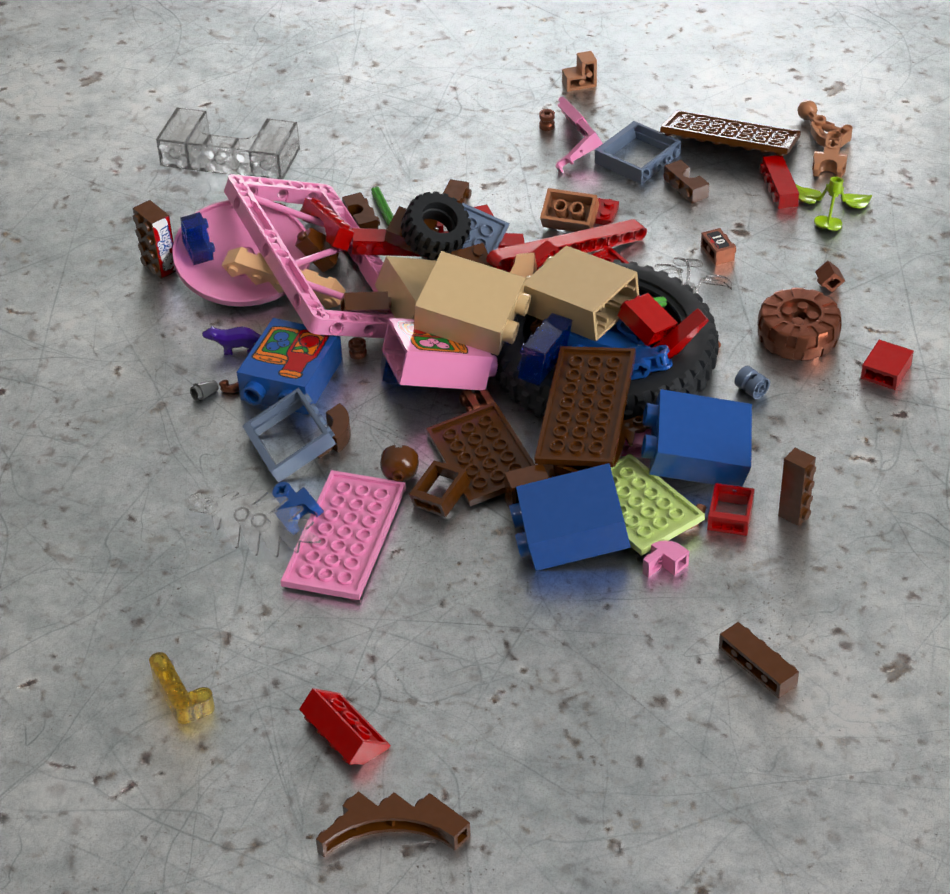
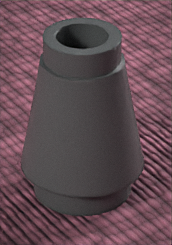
[190,380,219,401]

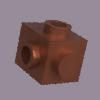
[815,260,845,292]

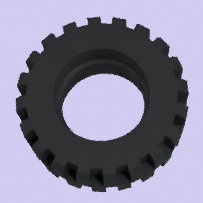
[401,191,471,260]

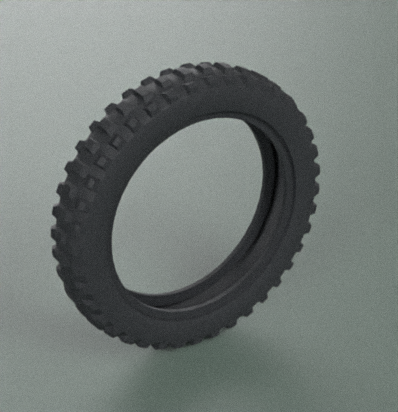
[491,259,719,420]

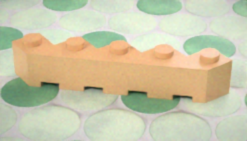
[221,247,346,309]

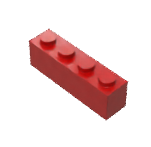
[760,155,799,209]

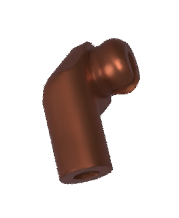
[219,380,239,393]

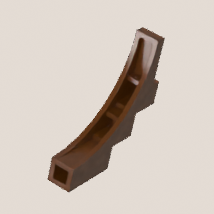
[316,791,471,857]

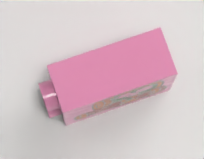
[382,317,498,390]

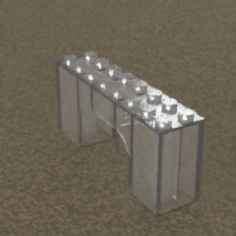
[156,107,300,180]

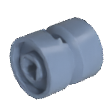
[734,366,770,399]

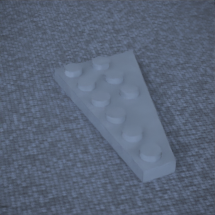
[462,203,510,254]

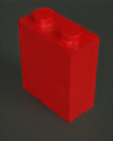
[617,293,678,346]
[860,339,914,390]

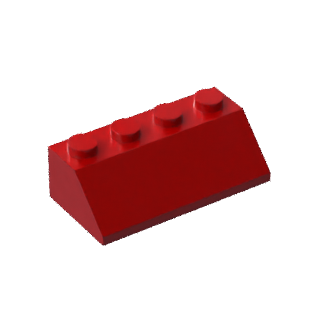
[299,688,391,765]

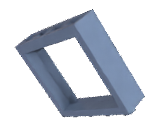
[595,121,681,184]
[242,388,336,483]

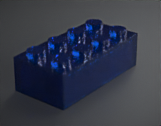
[517,313,573,385]

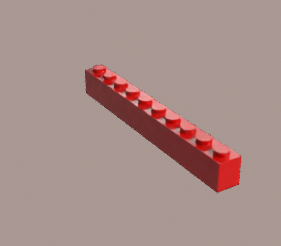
[351,228,525,257]

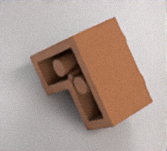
[562,51,597,92]

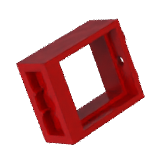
[707,483,755,536]

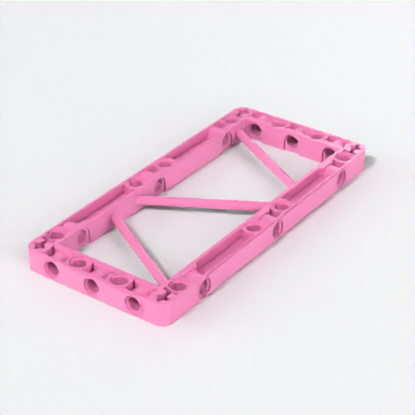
[224,175,395,338]

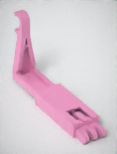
[556,97,603,173]

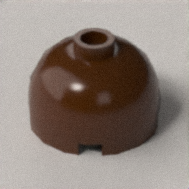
[380,445,419,482]

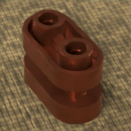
[459,389,494,412]

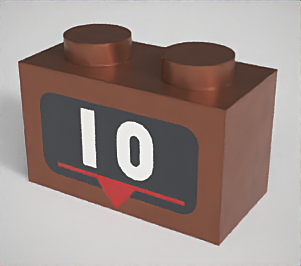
[701,228,736,266]

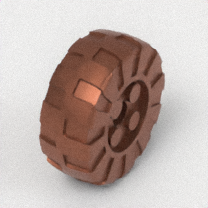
[757,288,842,361]

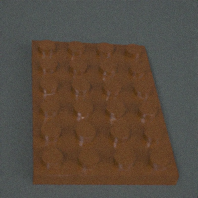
[426,402,535,507]

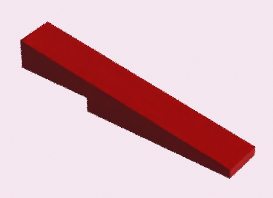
[650,308,709,373]

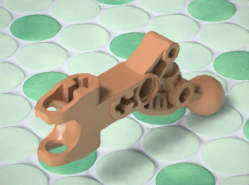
[797,100,853,178]

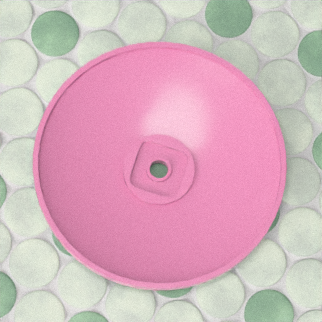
[172,200,310,307]

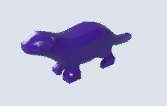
[202,326,261,355]

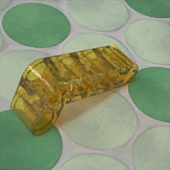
[149,652,215,724]

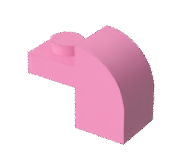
[643,540,689,578]

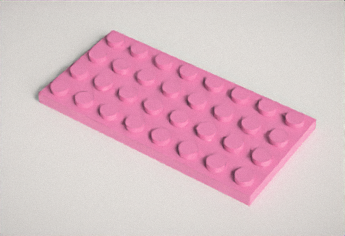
[281,470,406,600]

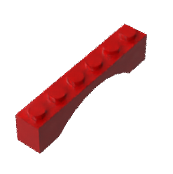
[300,197,355,251]

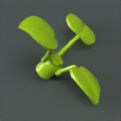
[796,177,872,231]

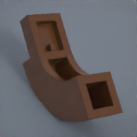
[317,403,351,459]

